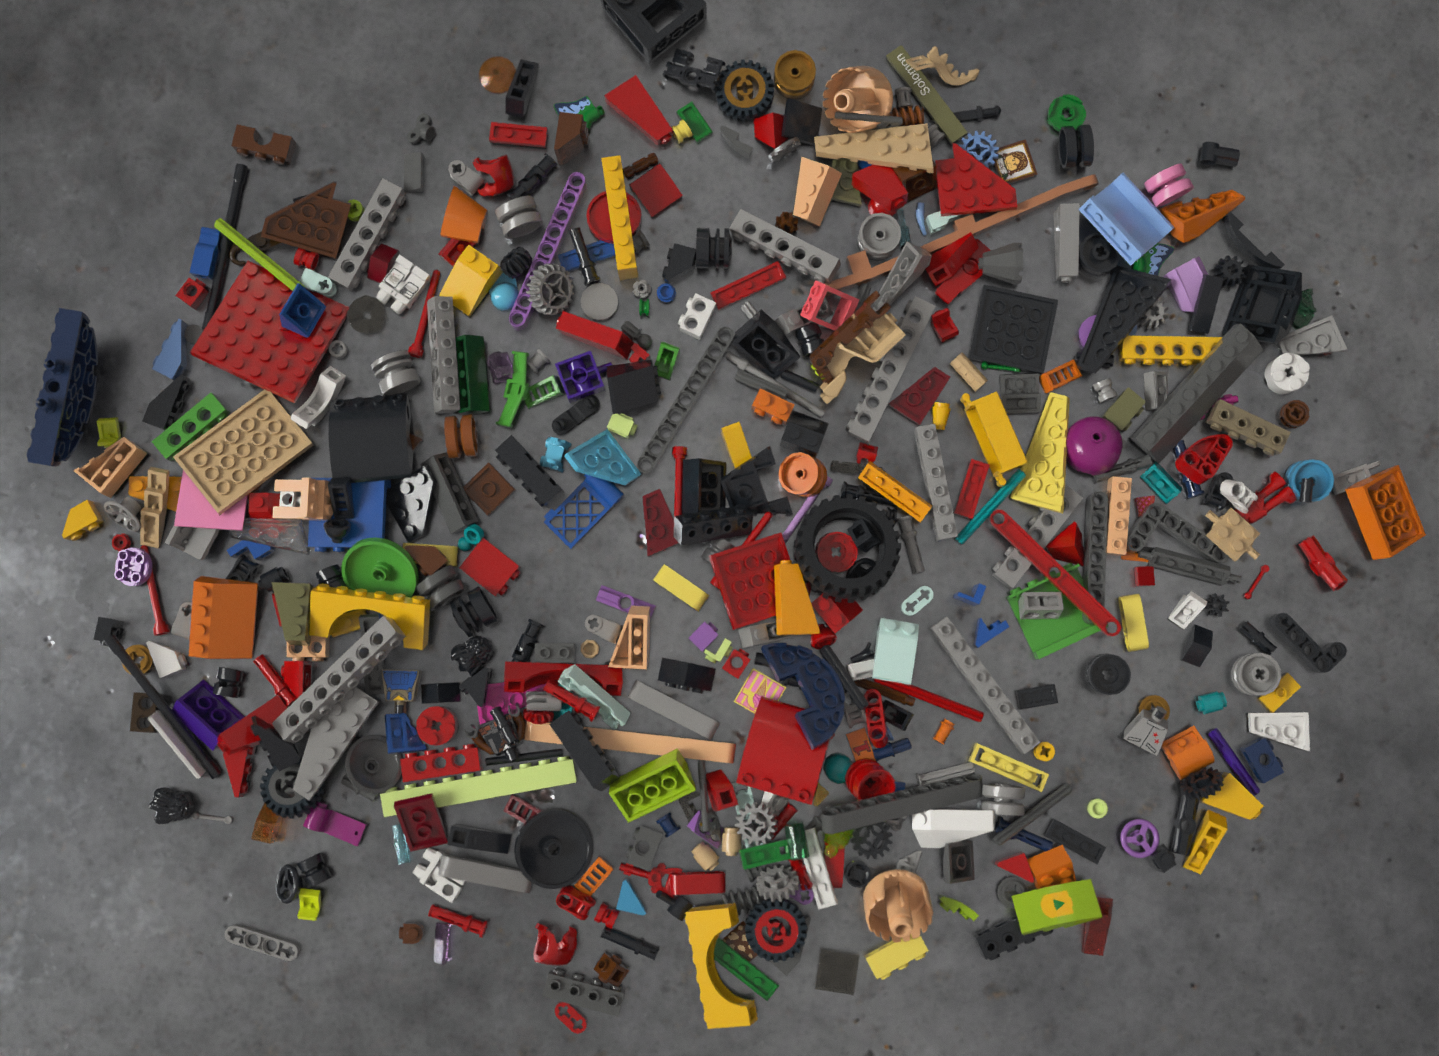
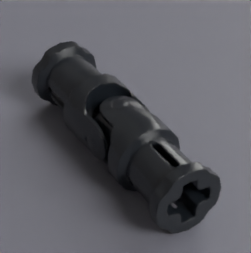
[507,153,558,200]
[511,619,544,662]

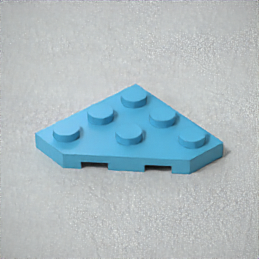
[564,429,641,486]

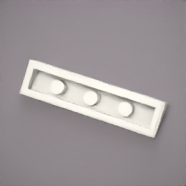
[148,710,206,779]

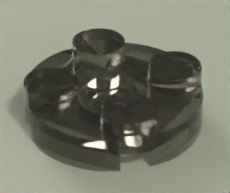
[347,295,386,334]

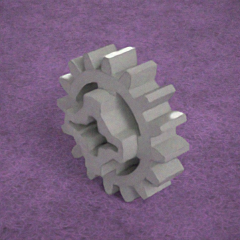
[735,802,778,846]
[756,865,799,902]

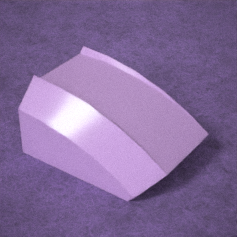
[1163,257,1208,312]

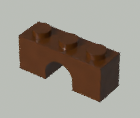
[231,124,296,165]

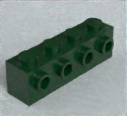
[455,334,489,414]

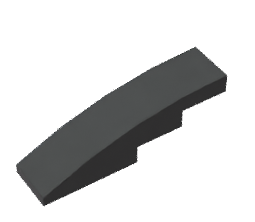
[359,614,385,694]

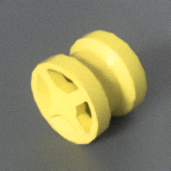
[671,119,693,144]

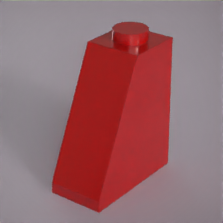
[852,165,908,211]

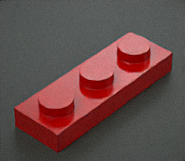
[489,122,548,148]
[953,459,990,520]

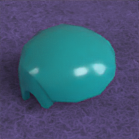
[823,752,852,784]

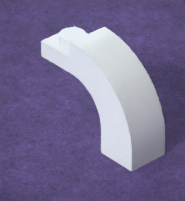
[291,366,346,429]

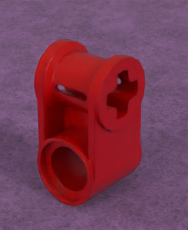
[556,885,596,920]

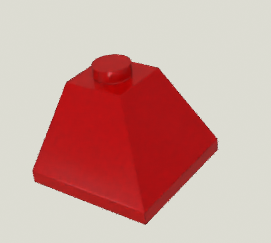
[249,493,292,533]
[281,661,312,698]

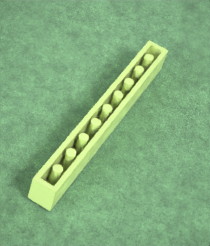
[380,756,578,817]

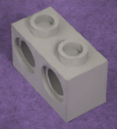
[1018,592,1064,619]

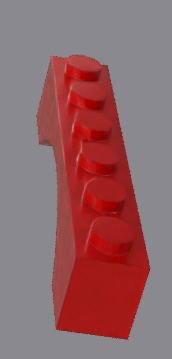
[504,661,623,696]

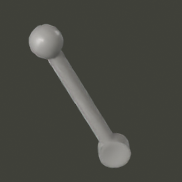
[192,812,233,824]

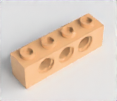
[1106,476,1132,556]

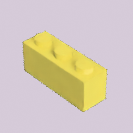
[864,933,928,980]

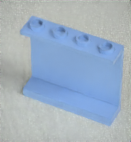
[1079,173,1175,266]

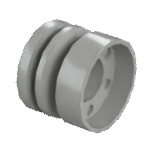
[371,350,421,396]

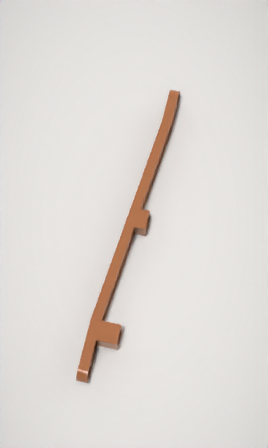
[825,174,1099,297]

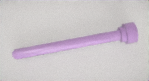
[782,476,833,544]

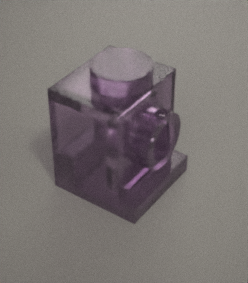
[487,351,514,384]

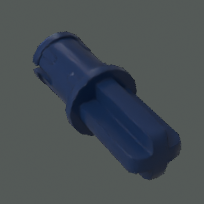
[873,738,912,761]

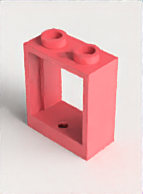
[800,280,859,331]

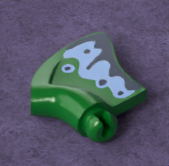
[554,96,605,131]
[1132,243,1174,276]

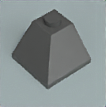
[943,840,975,884]

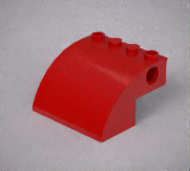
[736,696,831,805]

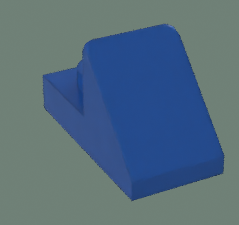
[973,618,1010,648]

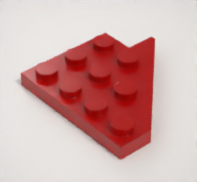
[935,143,1018,217]

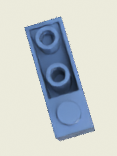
[152,319,187,380]

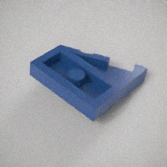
[384,713,426,754]

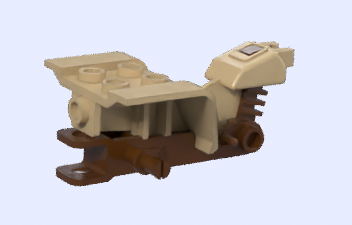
[810,291,906,404]

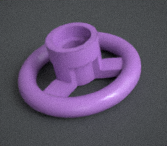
[1121,819,1160,858]

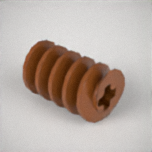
[885,105,924,128]

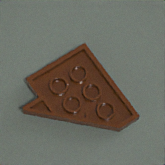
[261,181,351,258]

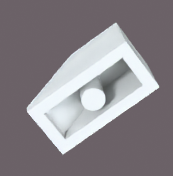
[146,641,187,678]

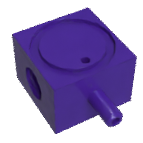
[555,351,612,403]

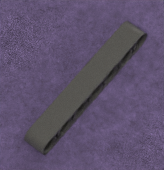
[1082,491,1108,625]

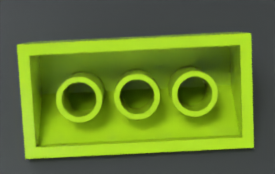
[608,748,696,823]

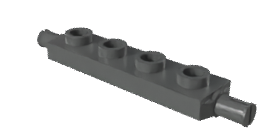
[1138,547,1241,585]

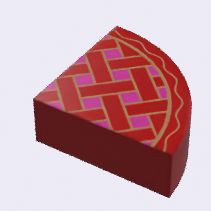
[1134,495,1155,517]

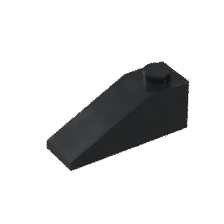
[505,59,539,118]

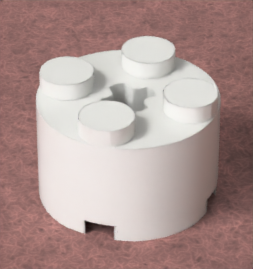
[1264,353,1310,395]

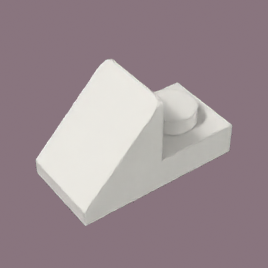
[1168,591,1208,629]

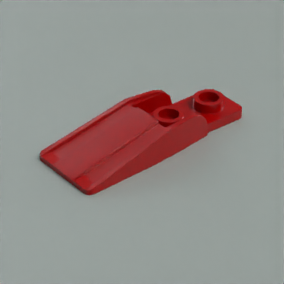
[935,239,991,304]

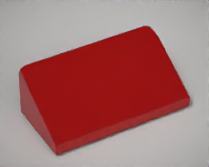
[438,239,476,267]

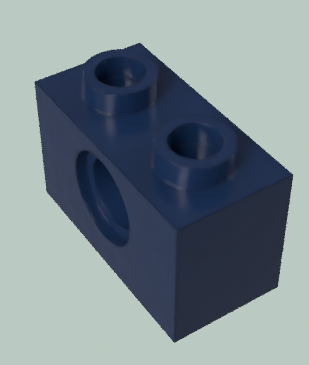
[1240,737,1284,783]

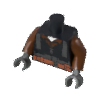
[464,703,526,763]

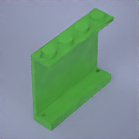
[1006,562,1109,659]

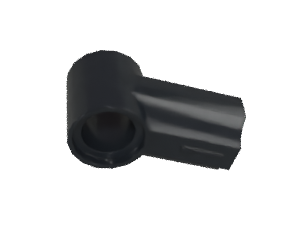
[1200,142,1240,167]

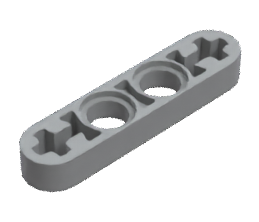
[225,924,300,961]

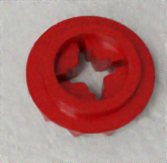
[523,709,554,724]

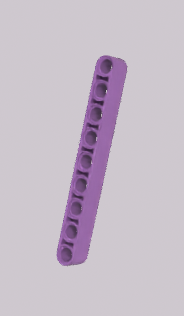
[509,172,587,330]

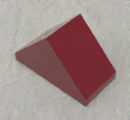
[367,243,399,283]

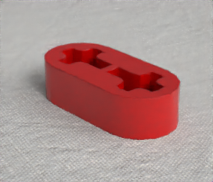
[555,1002,587,1034]

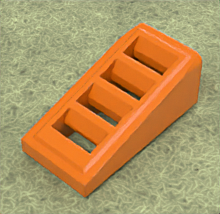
[1039,359,1082,394]
[574,856,614,896]

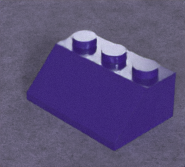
[172,679,244,751]

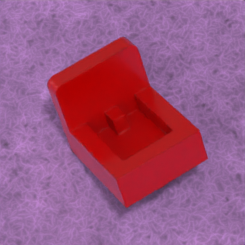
[931,308,959,342]

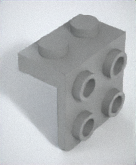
[165,526,220,561]

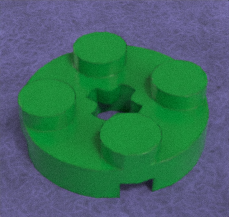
[1047,94,1086,132]

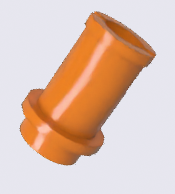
[933,719,955,745]

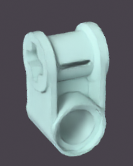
[299,268,337,298]

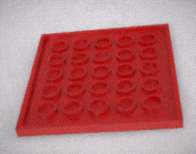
[190,261,350,403]

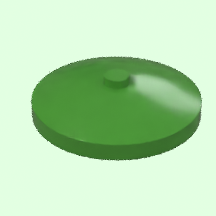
[341,538,419,597]

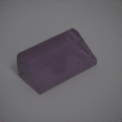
[434,922,451,965]

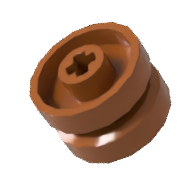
[444,414,478,459]

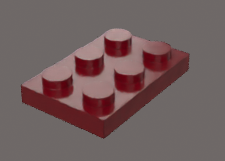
[394,793,448,852]

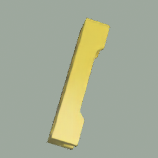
[968,743,1049,792]

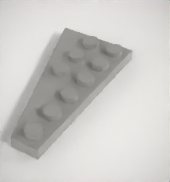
[293,679,379,801]

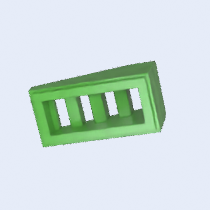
[525,375,565,408]

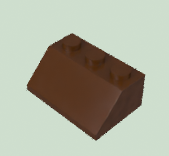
[554,112,589,166]

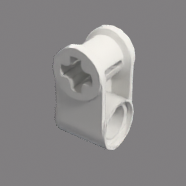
[1220,479,1258,514]

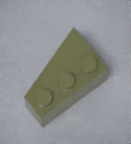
[272,582,314,646]

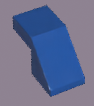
[227,540,276,561]

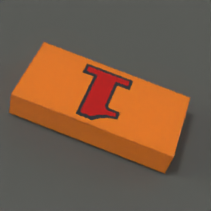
[846,728,876,762]

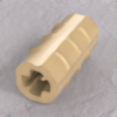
[950,352,988,392]

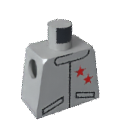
[1124,706,1168,756]

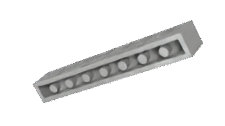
[846,296,936,444]
[272,616,406,743]
[929,617,1040,754]

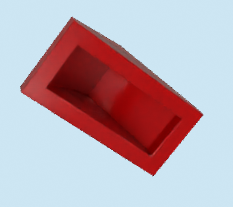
[994,851,1034,883]

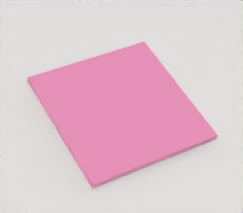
[174,470,248,531]

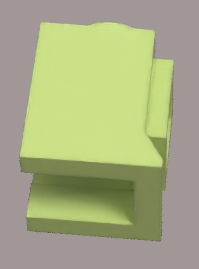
[607,413,638,439]

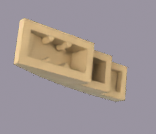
[140,467,170,548]

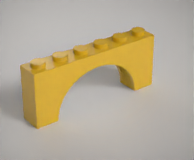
[601,155,639,280]
[309,584,430,650]
[685,903,758,1029]

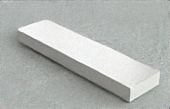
[796,828,838,910]

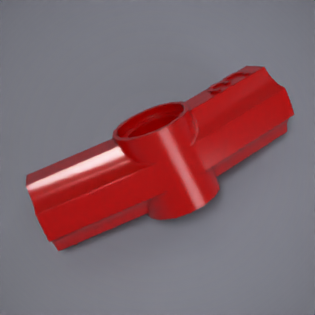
[1298,535,1348,591]

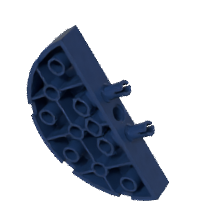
[27,308,98,467]

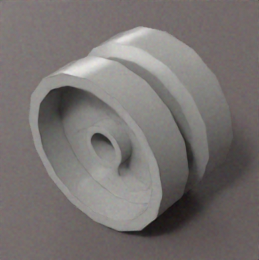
[495,196,543,239]
[857,213,901,260]
[1231,653,1281,696]
[981,783,1025,816]

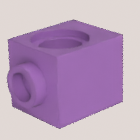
[689,622,719,652]

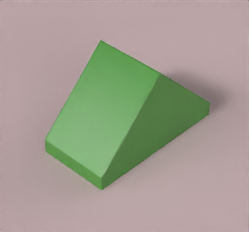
[654,342,680,380]

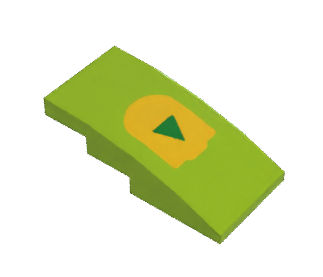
[1012,879,1102,935]

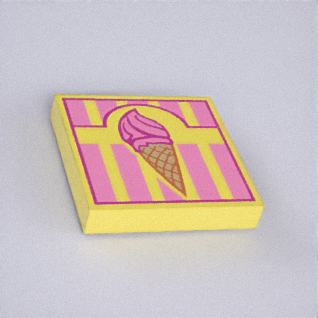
[734,668,786,714]

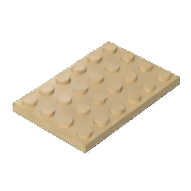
[173,389,313,515]

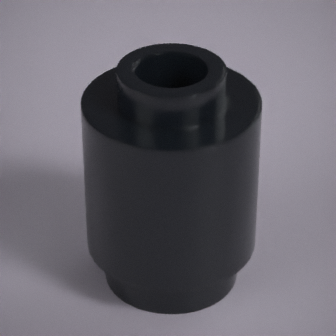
[258,566,289,592]

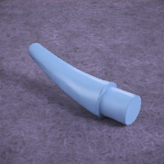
[916,202,927,236]

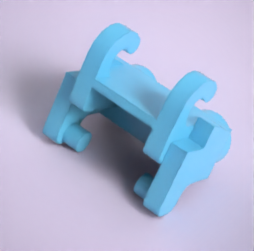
[540,437,571,473]

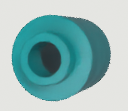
[1196,691,1227,715]

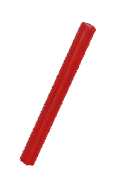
[874,679,984,722]

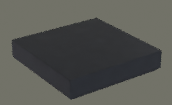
[781,98,822,146]

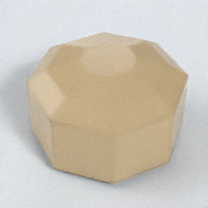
[581,640,599,658]

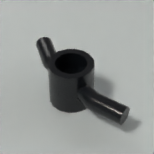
[656,890,694,921]

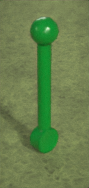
[981,362,1021,372]

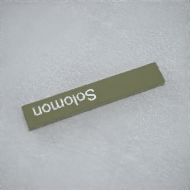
[886,45,968,145]

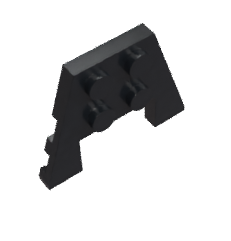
[721,446,793,515]

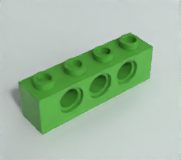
[152,393,230,461]

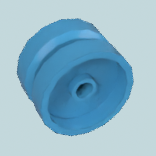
[1284,459,1334,502]

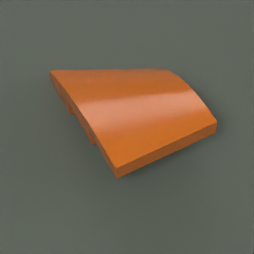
[440,186,488,243]

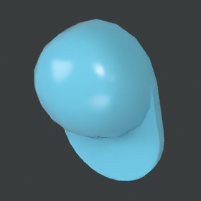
[489,273,519,311]

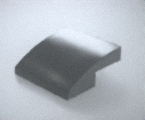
[1000,373,1041,414]

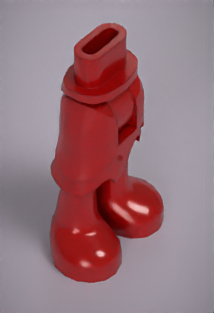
[1235,471,1297,524]

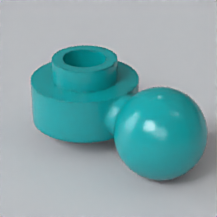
[457,524,484,552]

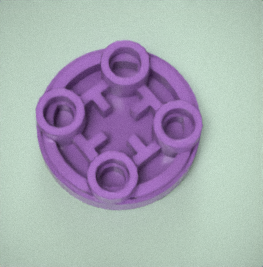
[114,548,152,586]

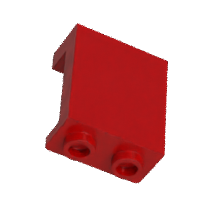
[459,538,521,597]

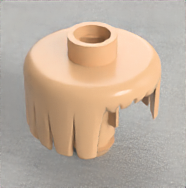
[823,66,893,133]
[863,869,933,942]

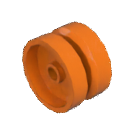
[779,452,827,498]

